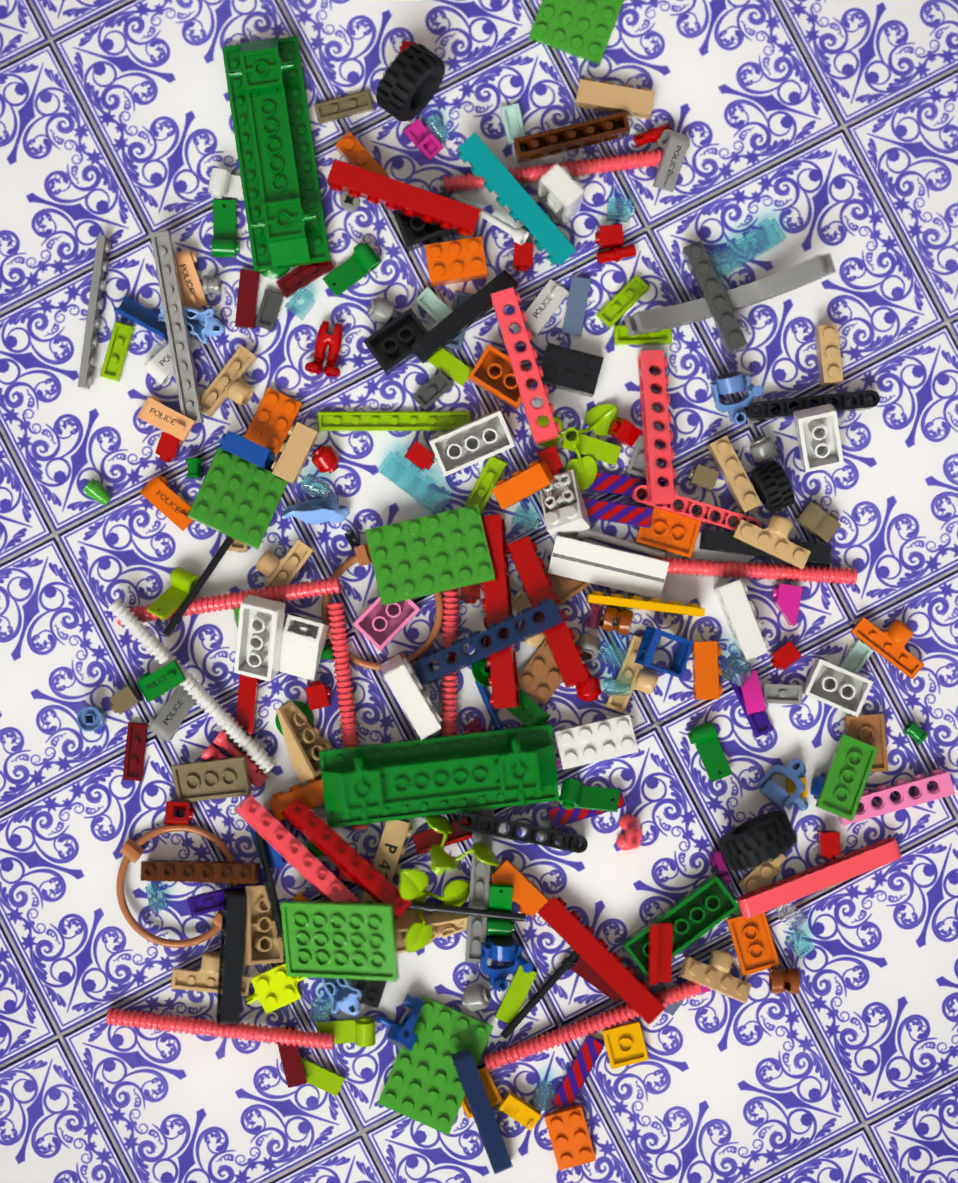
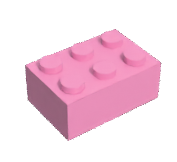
[353,596,421,651]

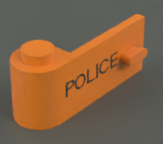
[140,475,193,531]

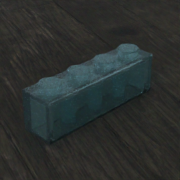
[709,218,786,279]
[377,452,452,514]

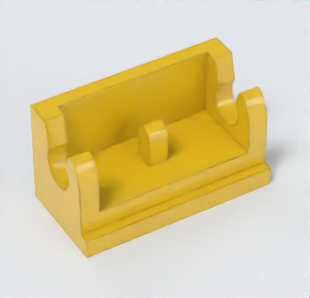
[497,1090,542,1131]

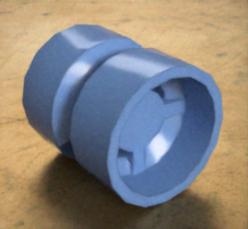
[77,706,107,732]

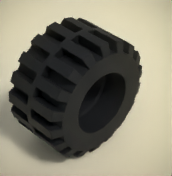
[751,460,794,513]

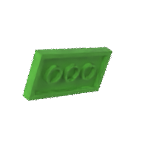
[815,734,878,821]

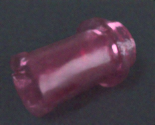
[586,604,603,630]

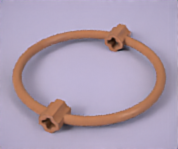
[322,544,443,671]
[116,824,240,948]

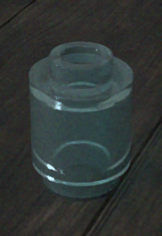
[300,473,330,498]
[532,1080,555,1111]

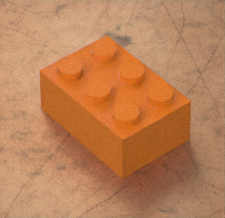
[425,236,488,287]
[468,345,535,410]

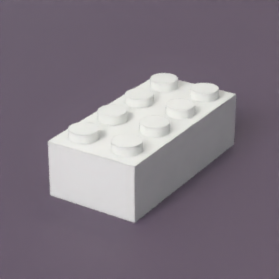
[537,164,584,226]
[428,409,515,477]
[714,580,769,661]
[234,595,286,682]
[379,654,442,740]
[554,713,639,770]

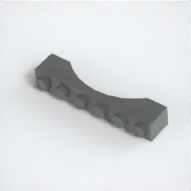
[682,240,747,356]

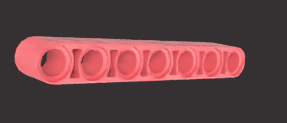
[631,485,761,532]

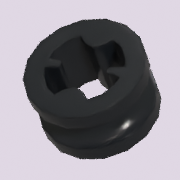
[344,530,361,549]

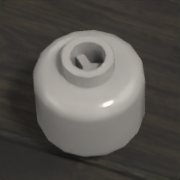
[367,297,397,325]
[749,435,778,464]
[575,633,600,662]
[461,984,491,1012]

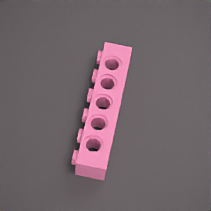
[838,768,955,825]

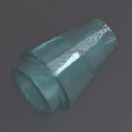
[424,113,450,143]
[602,677,631,696]
[145,883,168,913]

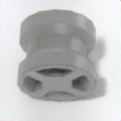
[340,191,360,212]
[203,275,221,295]

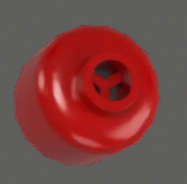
[311,444,340,474]
[575,674,602,702]

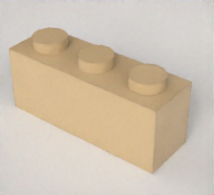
[814,324,843,386]
[271,422,319,485]

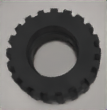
[376,44,445,121]
[719,810,797,872]

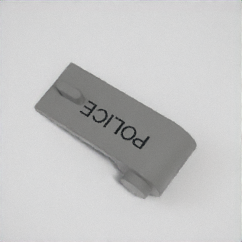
[653,129,690,192]
[148,685,197,743]

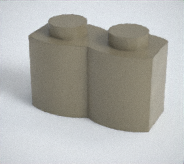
[794,501,841,544]

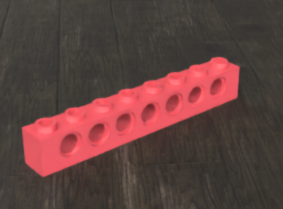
[491,287,560,445]
[637,350,677,504]
[234,795,361,903]

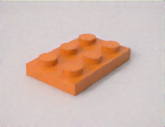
[244,387,303,456]
[635,505,702,558]
[726,912,780,976]
[544,1104,596,1171]

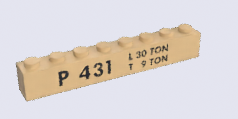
[361,819,413,903]

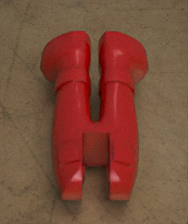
[305,320,343,377]

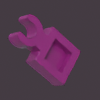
[710,849,731,884]

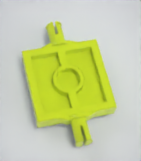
[245,962,308,1014]

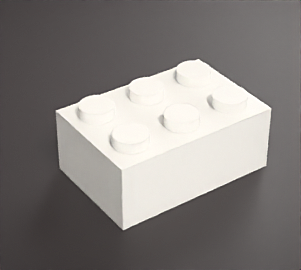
[793,403,844,473]
[802,657,873,717]

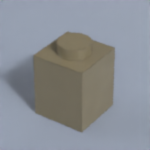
[688,464,720,492]
[109,685,142,715]

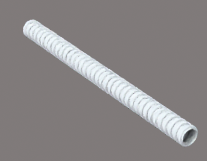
[108,598,276,774]

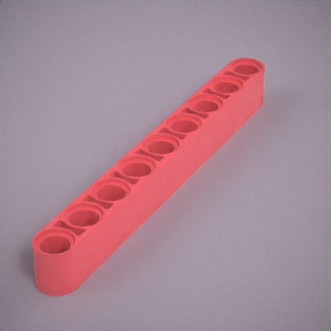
[737,837,902,918]

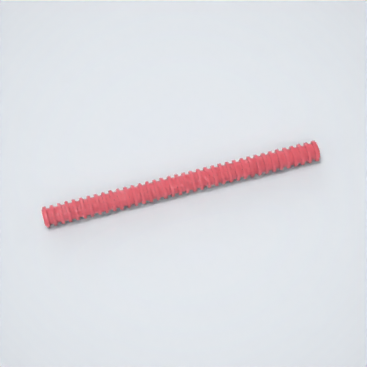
[443,148,665,193]
[649,556,857,585]
[116,577,341,626]
[440,588,459,736]
[327,602,369,830]
[483,980,702,1072]
[106,1007,335,1050]

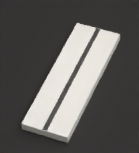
[548,535,670,599]

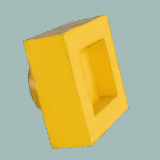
[786,777,807,797]

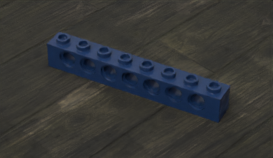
[413,598,565,685]

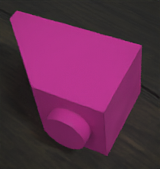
[772,583,803,625]

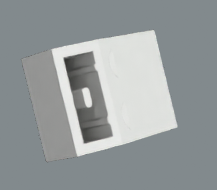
[539,469,590,539]
[279,615,330,681]

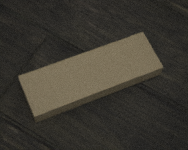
[314,90,374,125]

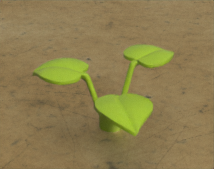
[529,404,617,490]
[425,815,500,875]
[399,869,470,953]

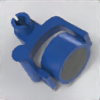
[480,936,534,992]
[376,994,424,1051]

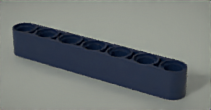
[451,1047,513,1174]

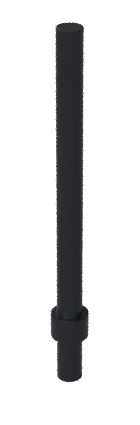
[162,537,233,637]
[255,831,283,936]
[409,901,526,922]
[500,950,580,1039]

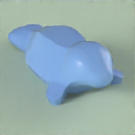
[158,305,225,344]
[282,494,350,524]
[322,978,362,1016]

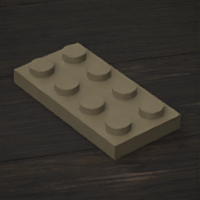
[171,756,252,802]

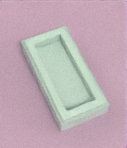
[500,103,526,145]
[415,286,453,323]
[839,639,874,674]

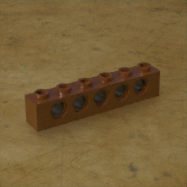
[513,111,630,163]
[141,859,261,884]

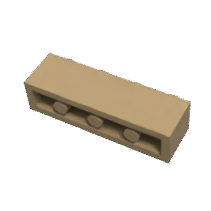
[575,78,655,120]
[707,435,762,514]

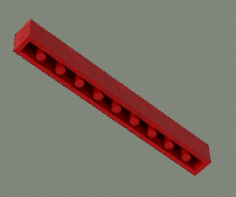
[480,514,520,709]

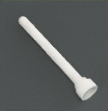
[450,192,529,245]
[576,528,666,558]

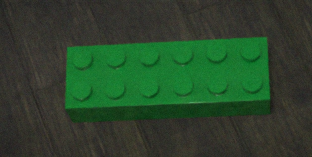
[622,873,740,977]

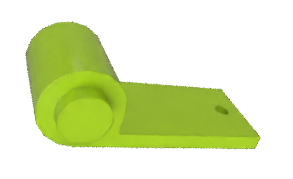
[147,567,200,620]
[316,1016,376,1047]

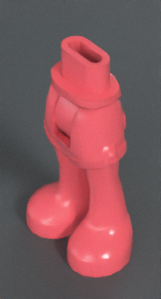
[201,730,268,789]
[616,814,642,851]

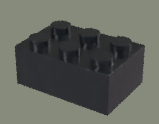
[393,190,458,252]
[364,308,427,376]
[541,343,603,398]

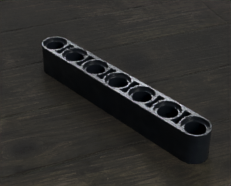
[410,270,518,363]
[745,390,880,421]
[699,529,833,565]
[456,811,588,853]
[216,890,246,1024]

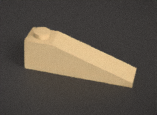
[276,701,334,782]
[243,885,284,965]
[394,909,468,954]

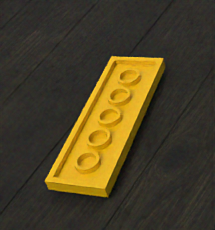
[586,591,705,617]

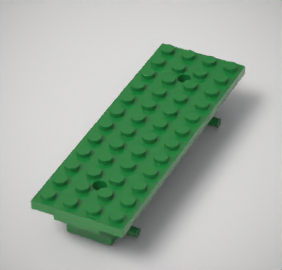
[222,36,331,272]
[319,723,559,828]

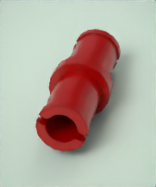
[633,123,672,148]
[596,244,636,265]

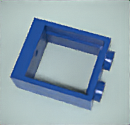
[219,430,274,470]
[635,626,694,678]

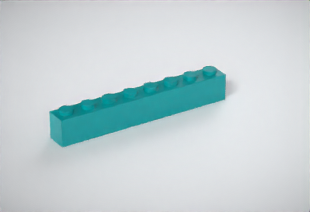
[457,133,577,266]

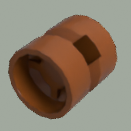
[601,606,633,636]
[769,968,800,994]

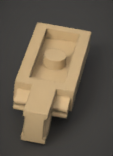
[738,854,787,893]

